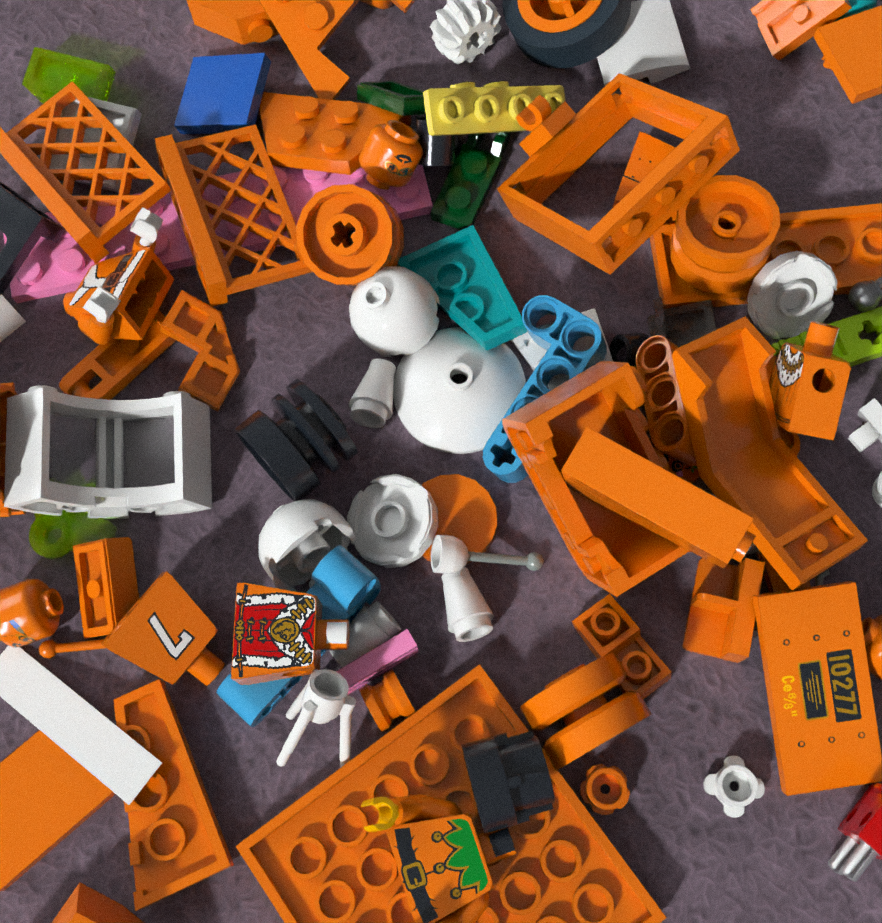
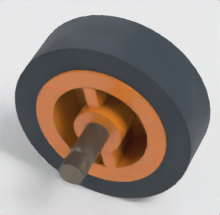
[502,0,631,68]

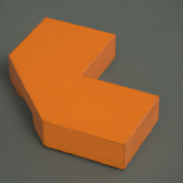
[159,290,240,411]

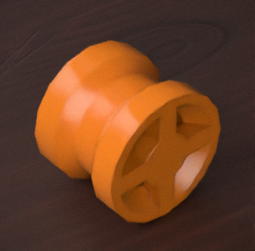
[358,669,416,732]

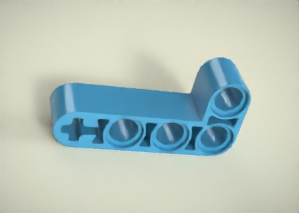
[483,295,607,483]
[217,545,381,727]

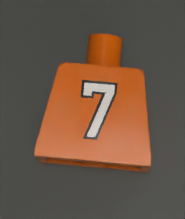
[101,571,225,686]

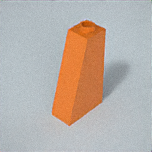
[561,427,756,569]

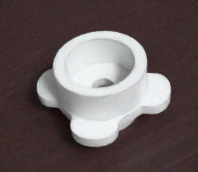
[703,755,765,818]

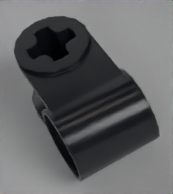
[415,115,458,166]

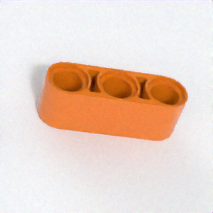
[636,335,697,466]

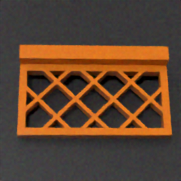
[0,81,171,263]
[155,124,312,307]

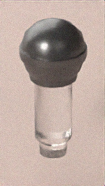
[848,276,882,312]

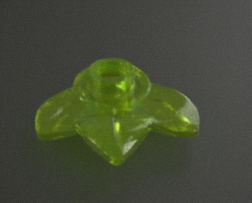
[29,478,117,559]

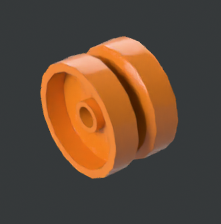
[670,175,781,294]
[296,184,404,285]
[520,652,652,771]

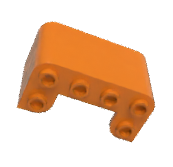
[502,361,690,597]

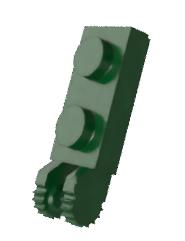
[430,132,511,230]

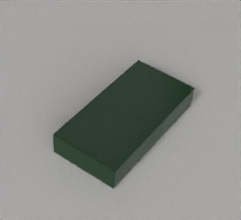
[357,80,426,116]

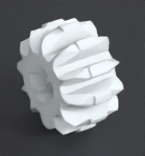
[430,0,501,65]

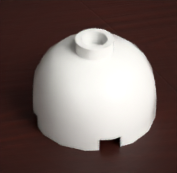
[349,266,440,358]
[258,499,356,592]

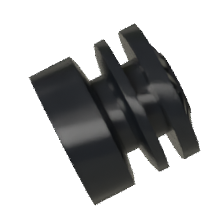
[234,379,358,502]

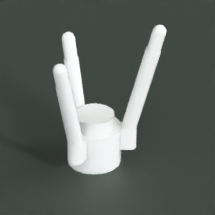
[276,669,356,768]

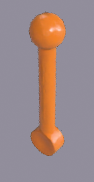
[39,639,106,658]

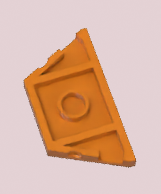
[259,92,412,175]

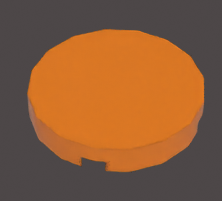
[422,474,497,564]

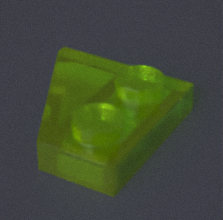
[22,47,116,104]

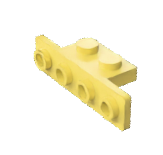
[423,81,565,136]

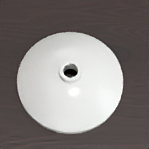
[393,327,526,454]

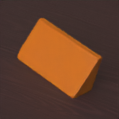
[73,537,139,639]

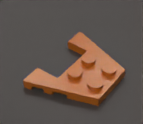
[259,0,416,100]

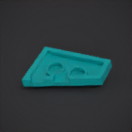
[397,225,527,351]

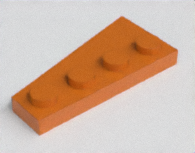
[114,679,234,911]

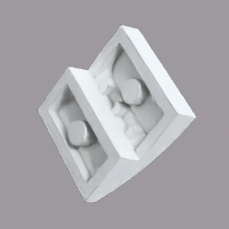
[597,0,690,86]

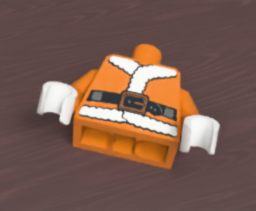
[63,207,175,345]

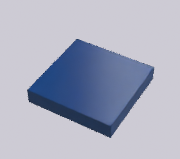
[174,53,271,134]

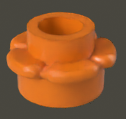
[580,764,630,815]

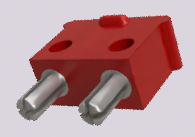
[828,783,882,882]

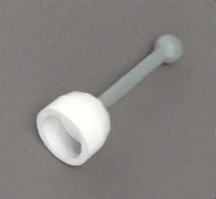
[431,535,544,574]

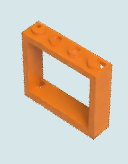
[497,73,740,275]

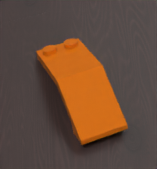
[672,316,868,591]

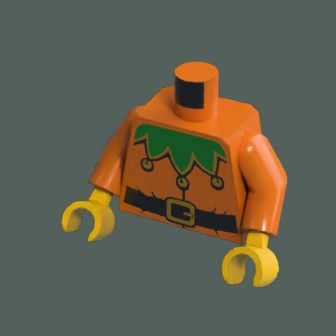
[361,794,516,923]

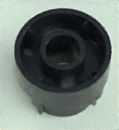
[461,731,555,834]

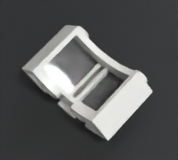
[4,385,212,519]

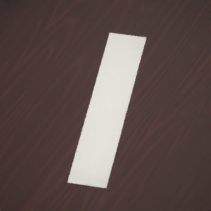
[0,645,162,805]

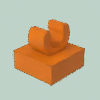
[516,95,576,157]

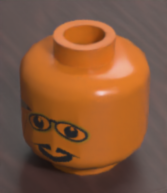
[359,120,423,190]
[0,579,64,648]

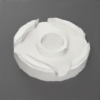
[747,251,837,340]
[347,474,438,568]

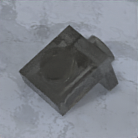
[648,297,717,347]

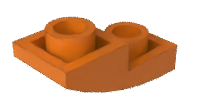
[572,593,672,699]

